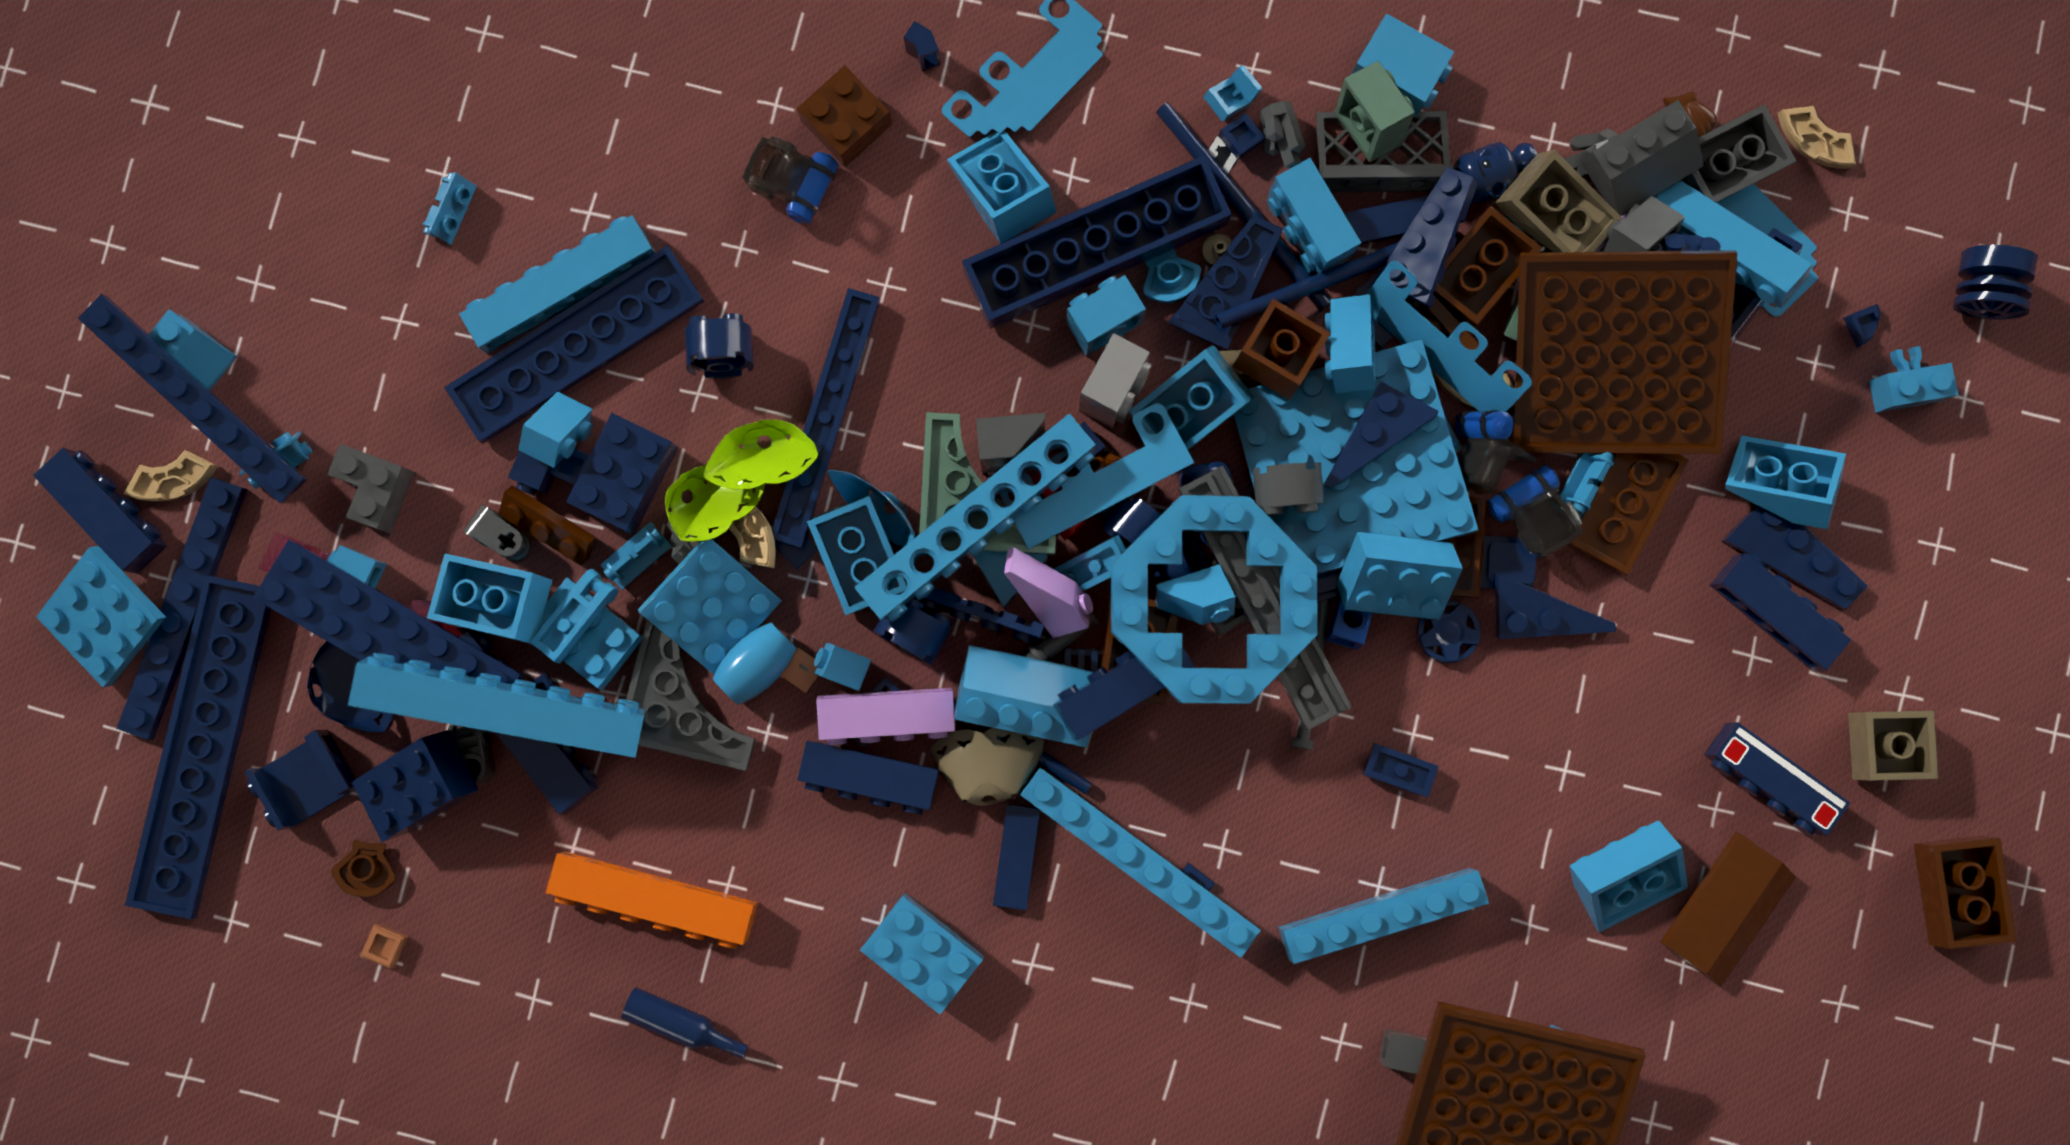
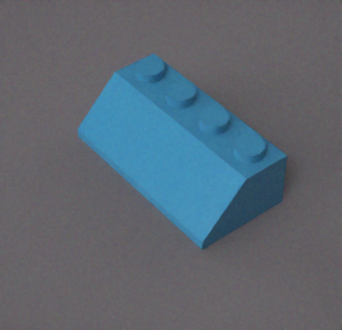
[954,645,1094,747]

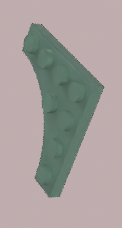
[919,412,1056,555]

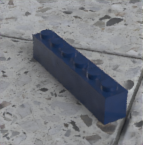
[460,631,599,814]

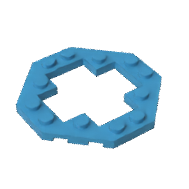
[1111,495,1317,704]

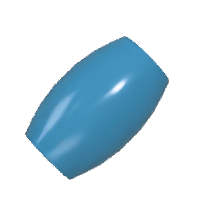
[712,622,797,705]

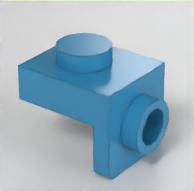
[1203,65,1262,122]

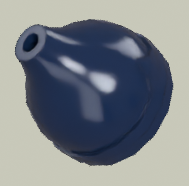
[1154,534,1210,581]

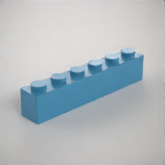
[1628,181,1812,309]
[459,215,656,354]
[1278,868,1489,964]

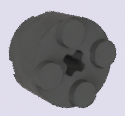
[1253,462,1324,516]

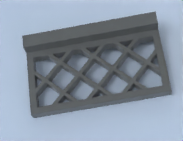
[1316,111,1454,193]

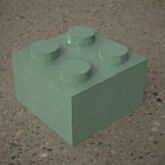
[1334,61,1415,163]

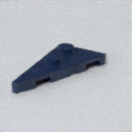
[1324,381,1439,489]
[1495,574,1616,639]

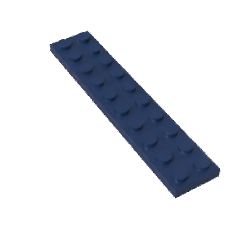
[125,575,271,919]

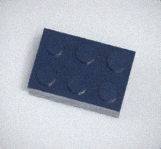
[566,413,679,535]
[352,730,479,842]

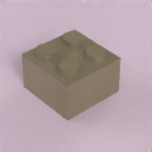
[1848,711,1938,781]

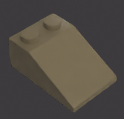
[1495,149,1623,253]

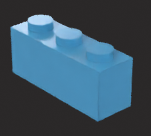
[1325,294,1376,393]

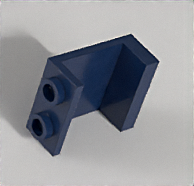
[245,730,356,830]

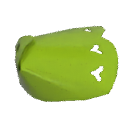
[703,420,819,490]
[665,465,765,542]

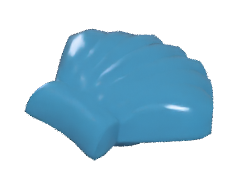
[1143,249,1202,303]

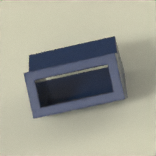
[903,21,941,71]

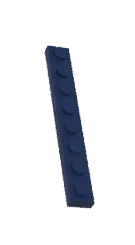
[772,288,881,549]
[78,294,307,504]
[116,477,247,740]

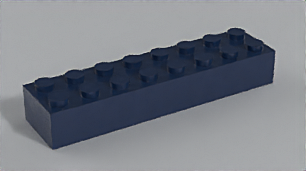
[962,156,1232,329]

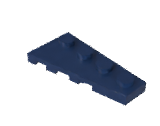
[1375,166,1478,309]
[1168,215,1283,351]
[1721,505,1868,610]
[919,587,1044,644]

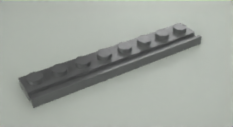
[1178,465,1352,730]

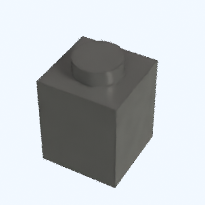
[1379,1028,1427,1074]

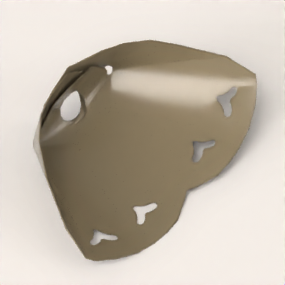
[930,728,1044,806]

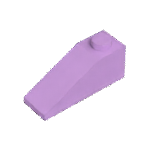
[1004,547,1093,638]

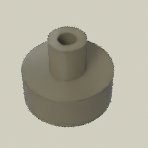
[1201,234,1232,268]

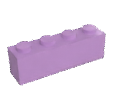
[816,688,955,745]

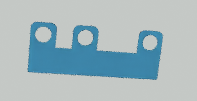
[999,403,1194,549]

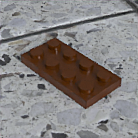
[1566,453,1689,576]

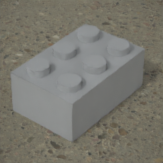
[1078,333,1151,429]

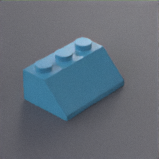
[1569,820,1688,933]

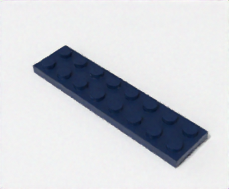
[444,245,705,444]
[253,539,524,733]

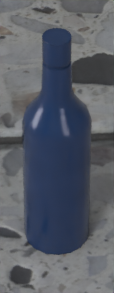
[621,987,748,1059]

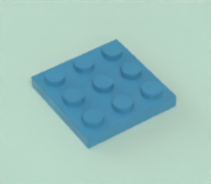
[638,539,782,674]
[36,546,166,688]

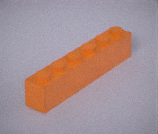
[546,852,758,949]

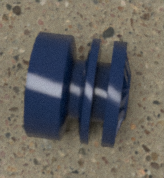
[1953,244,2038,320]

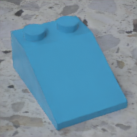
[947,130,1057,244]
[1725,435,1846,530]

